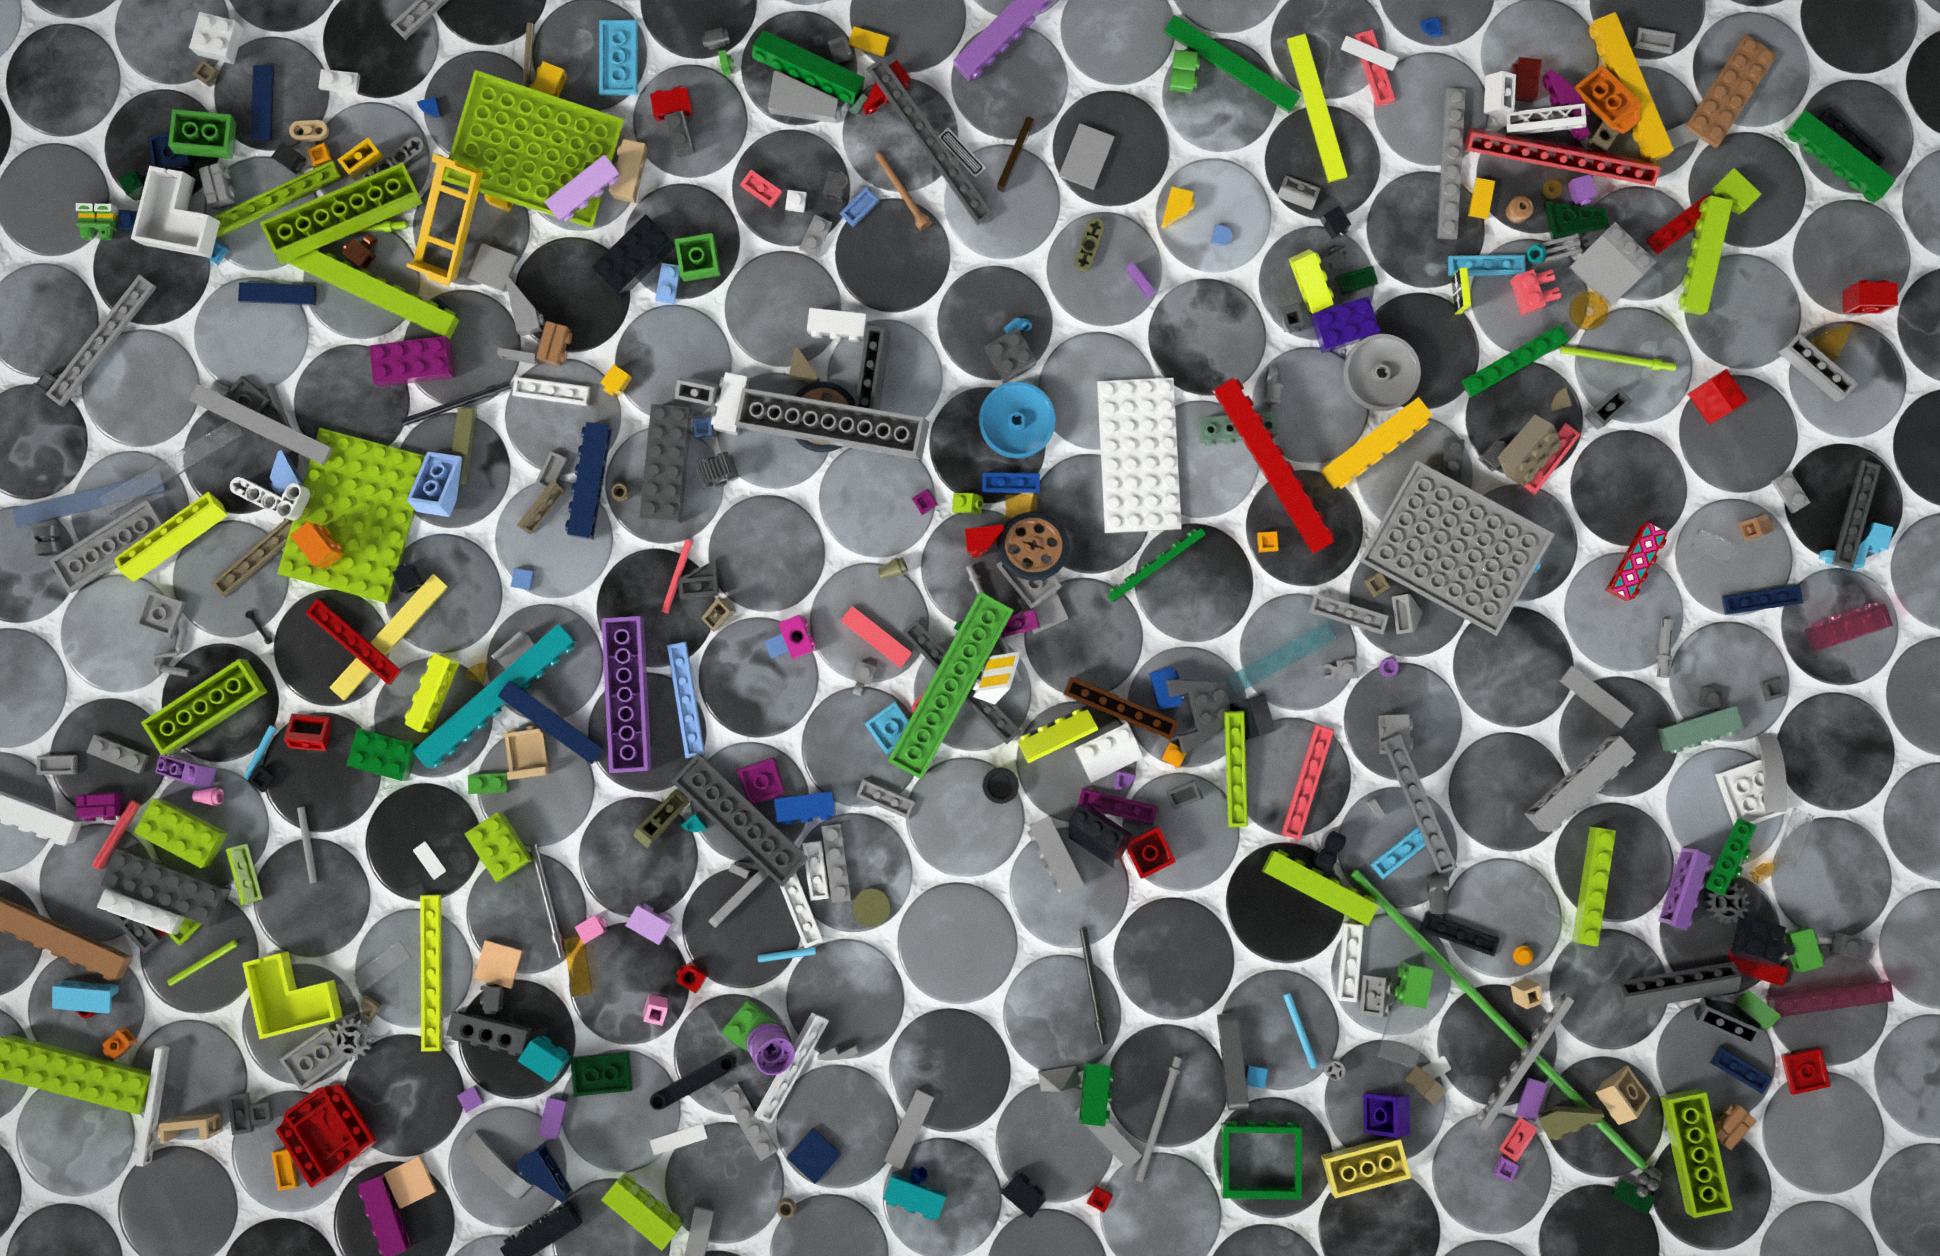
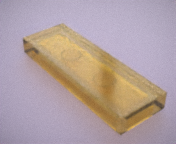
[564,936,593,997]

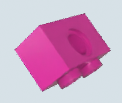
[778,615,816,660]

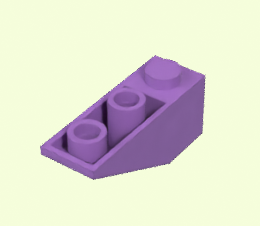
[155,754,217,787]

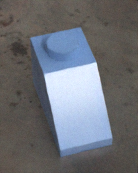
[270,450,303,495]

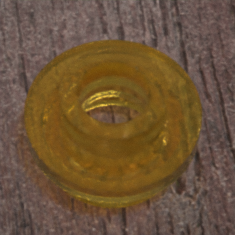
[1542,179,1562,199]

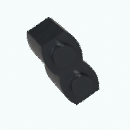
[1312,829,1346,871]

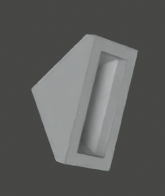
[1392,594,1423,635]
[1038,1065,1079,1092]

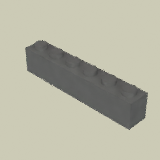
[855,326,891,410]
[1617,962,1741,1012]

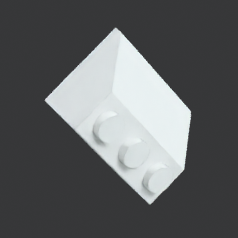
[1074,723,1143,783]

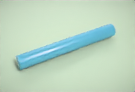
[243,725,277,779]
[758,947,816,963]

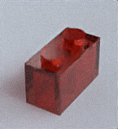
[1510,57,1542,103]

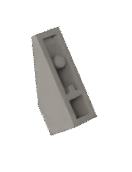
[505,277,545,336]

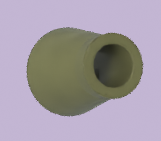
[878,557,908,579]

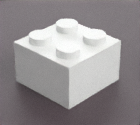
[189,12,244,64]

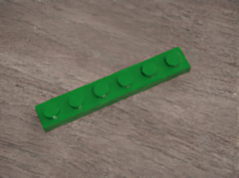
[1461,324,1570,398]
[1107,528,1205,603]

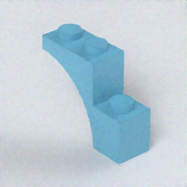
[1818,523,1893,571]

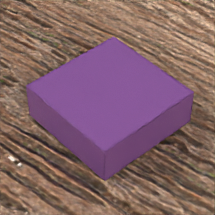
[457,1085,484,1113]
[1492,1155,1520,1183]

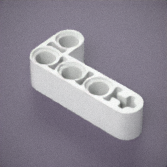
[230,477,310,521]

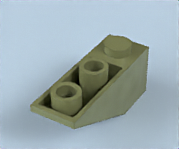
[1538,1106,1604,1140]

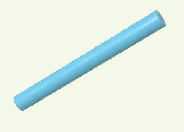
[1283,992,1318,1069]

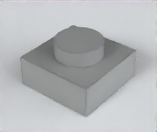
[728,861,751,878]

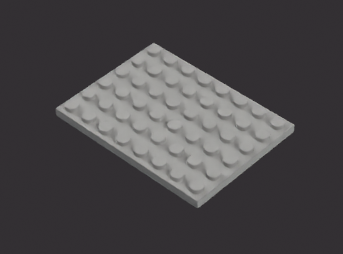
[1359,460,1555,636]

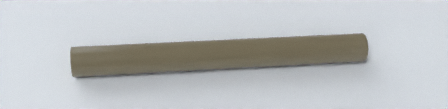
[522,23,534,88]

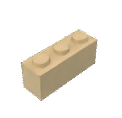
[609,139,648,203]

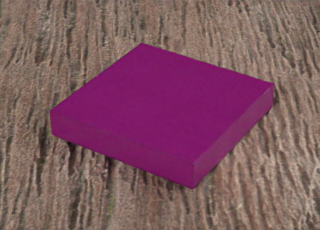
[737,757,786,805]

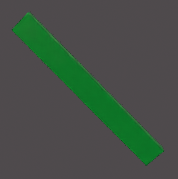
[1164,15,1300,113]

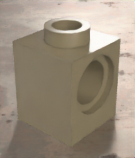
[1586,121,1619,152]

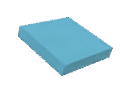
[864,701,909,755]

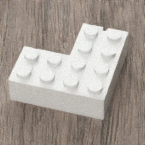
[131,166,220,258]

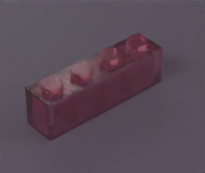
[1805,602,1893,651]

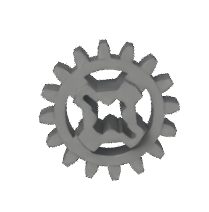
[329,1018,374,1061]

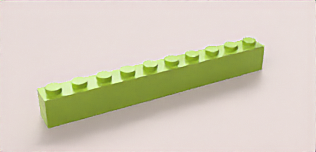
[286,248,460,340]

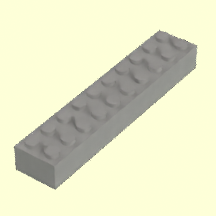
[735,388,930,460]

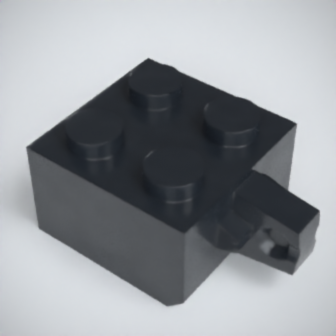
[1731,915,1795,967]

